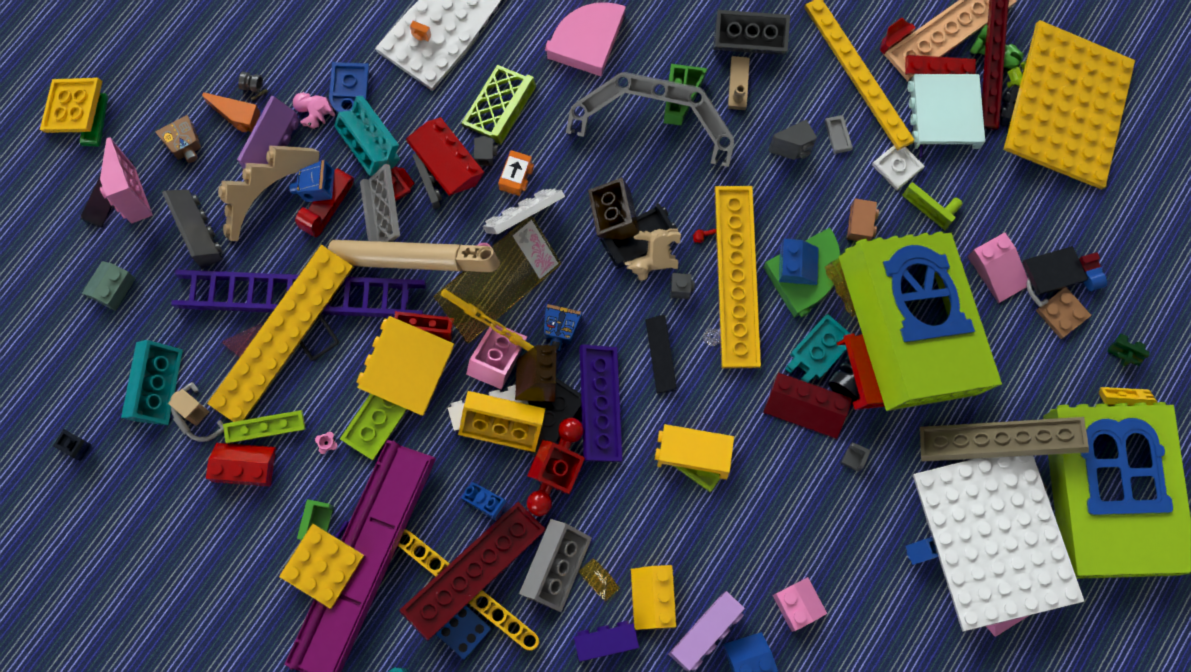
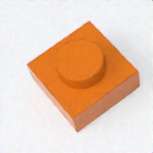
[410,21,431,42]

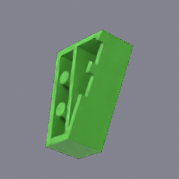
[663,64,708,125]

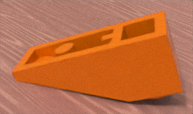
[202,92,260,132]

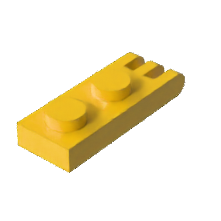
[1099,387,1157,406]

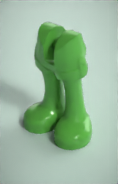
[969,24,1025,69]

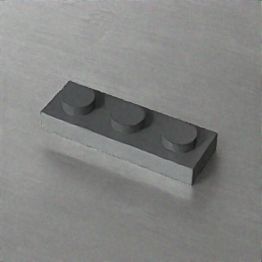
[412,153,442,209]

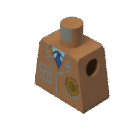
[155,115,201,163]

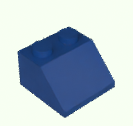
[779,239,819,285]
[723,632,778,672]

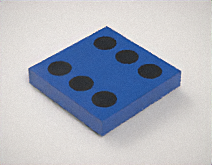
[436,606,492,660]

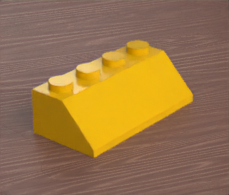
[458,391,545,452]

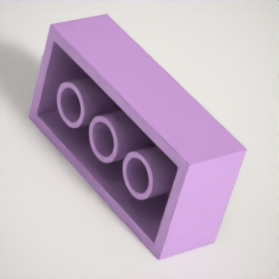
[669,591,745,671]

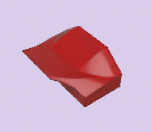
[880,18,916,55]
[391,166,415,202]

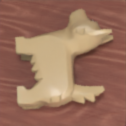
[625,229,681,281]

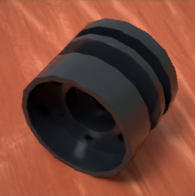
[828,356,860,405]

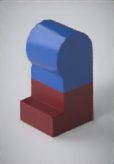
[1079,252,1107,291]

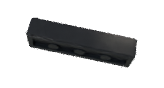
[80,160,133,228]
[645,315,677,394]

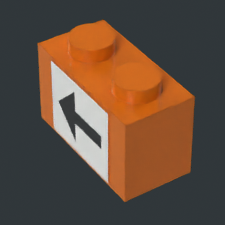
[498,150,534,196]

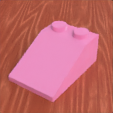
[968,233,1028,303]
[466,325,527,390]

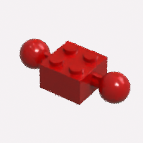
[527,418,585,516]

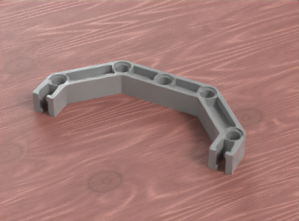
[566,72,734,167]

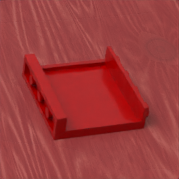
[837,333,885,410]

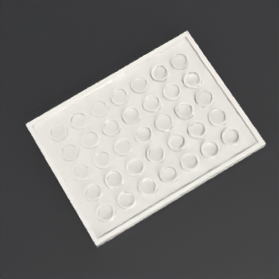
[913,455,1084,632]

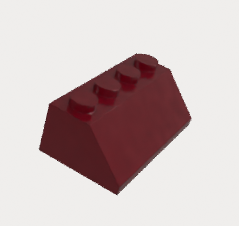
[763,372,852,439]

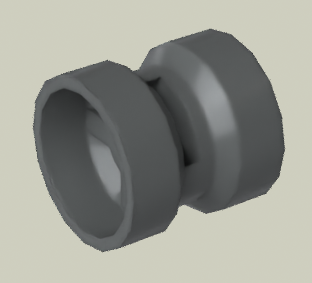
[238,71,263,93]

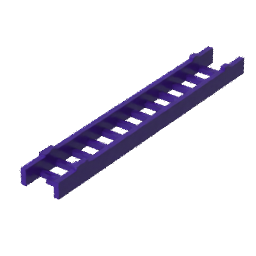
[171,270,426,317]

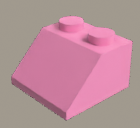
[773,577,827,632]

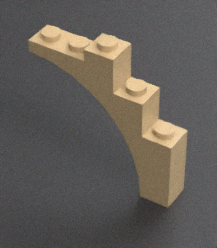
[218,146,319,241]

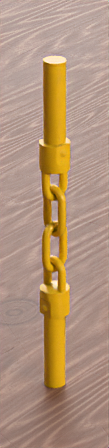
[441,289,534,351]

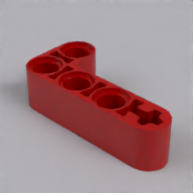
[295,168,354,237]

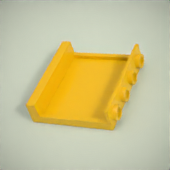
[356,316,455,416]

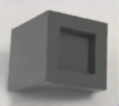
[841,442,871,472]

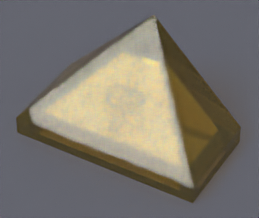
[578,558,620,601]

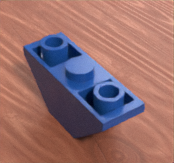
[461,482,508,521]

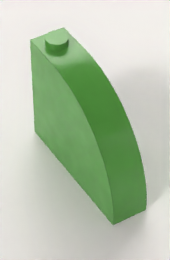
[763,227,840,318]

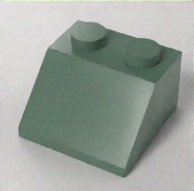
[82,261,136,311]

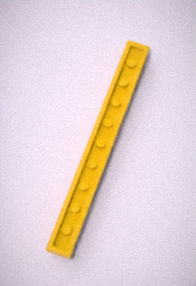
[804,0,914,151]

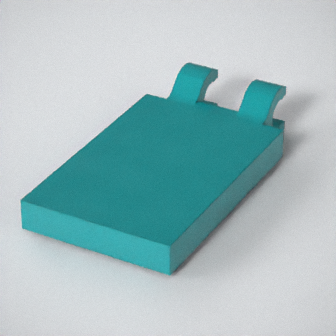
[785,314,851,383]

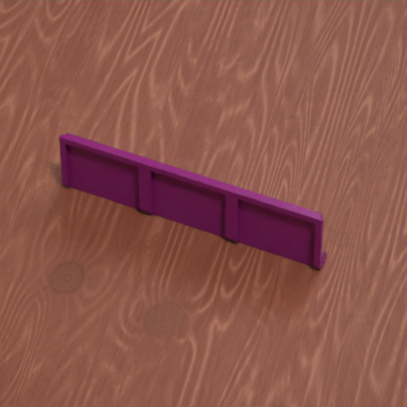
[284,440,436,672]

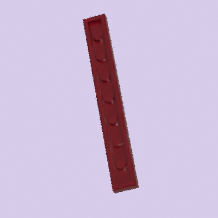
[982,0,1009,130]

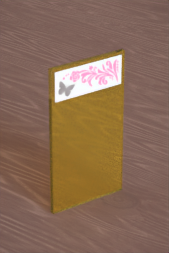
[433,215,561,344]

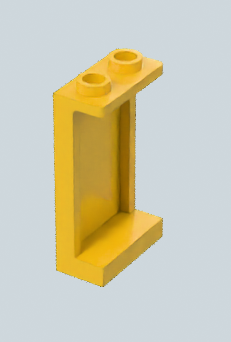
[654,424,734,480]

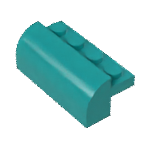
[334,96,400,176]

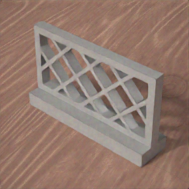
[360,164,400,242]

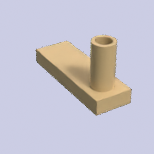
[728,56,750,110]

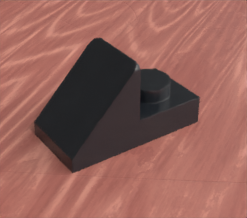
[53,429,91,461]

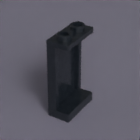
[599,203,677,270]

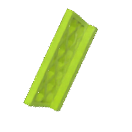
[461,65,536,145]

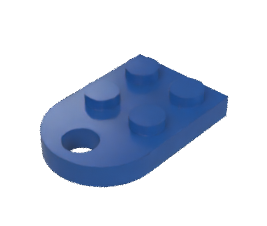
[329,62,370,113]

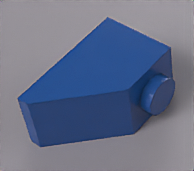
[905,537,938,565]

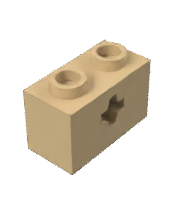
[168,389,210,426]

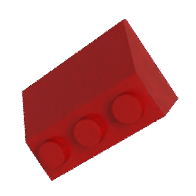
[205,443,276,487]

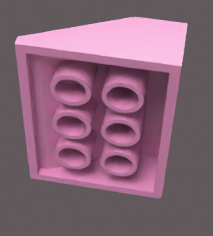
[100,137,153,224]

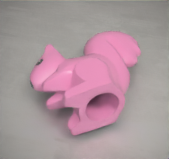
[293,92,336,129]

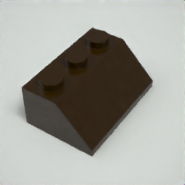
[588,177,639,240]
[515,345,556,402]

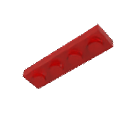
[905,55,976,75]

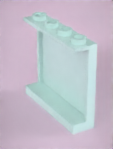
[908,74,985,149]

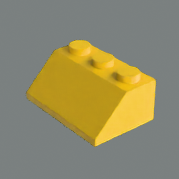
[631,565,676,630]

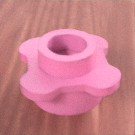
[315,432,338,454]

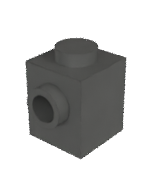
[474,136,497,166]
[670,273,695,299]

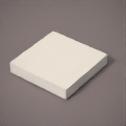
[872,145,925,191]

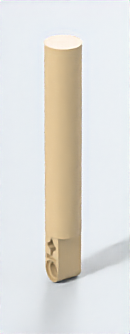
[328,240,500,272]

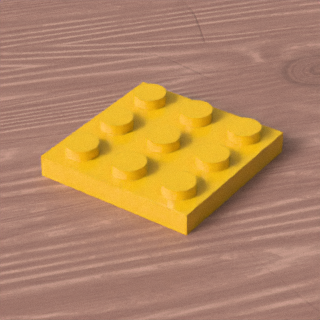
[40,78,103,133]
[279,524,365,609]

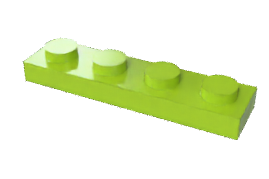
[223,410,306,444]

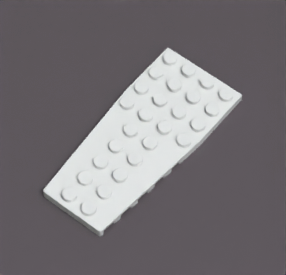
[375,0,502,91]

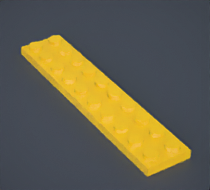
[715,186,761,368]
[207,245,354,422]

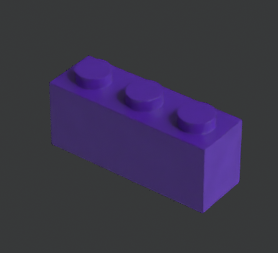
[574,621,639,662]

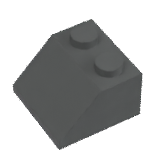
[768,119,817,160]

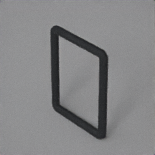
[300,314,339,361]

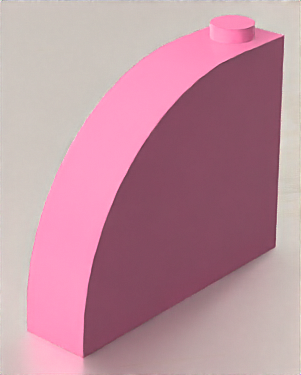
[545,3,626,76]

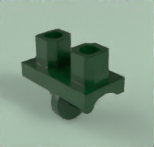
[1107,334,1150,366]

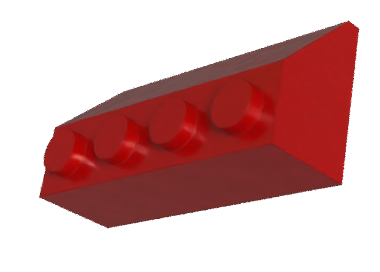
[406,117,485,196]

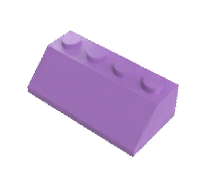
[237,96,299,169]

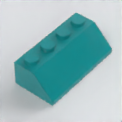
[121,340,183,425]

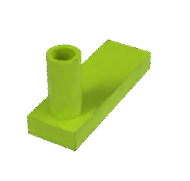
[902,182,963,230]

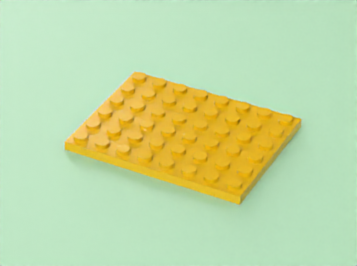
[1003,20,1135,189]

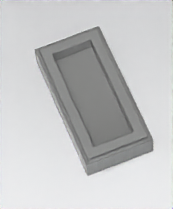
[824,115,853,154]

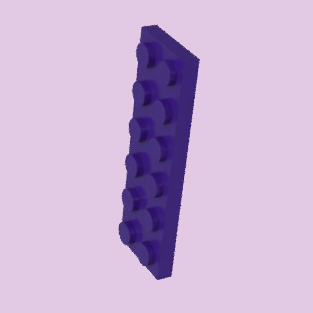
[579,344,622,462]

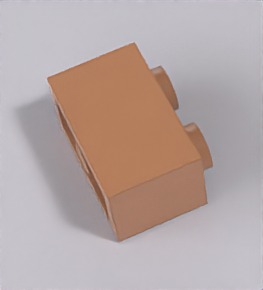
[847,198,879,241]

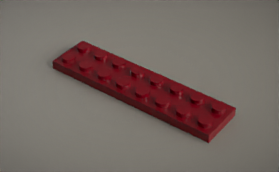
[399,502,546,642]

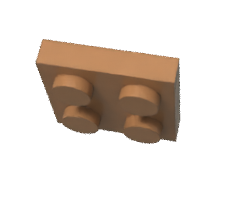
[1036,287,1091,339]

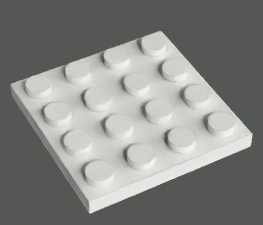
[482,188,565,234]

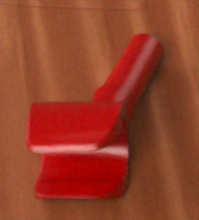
[693,229,716,243]

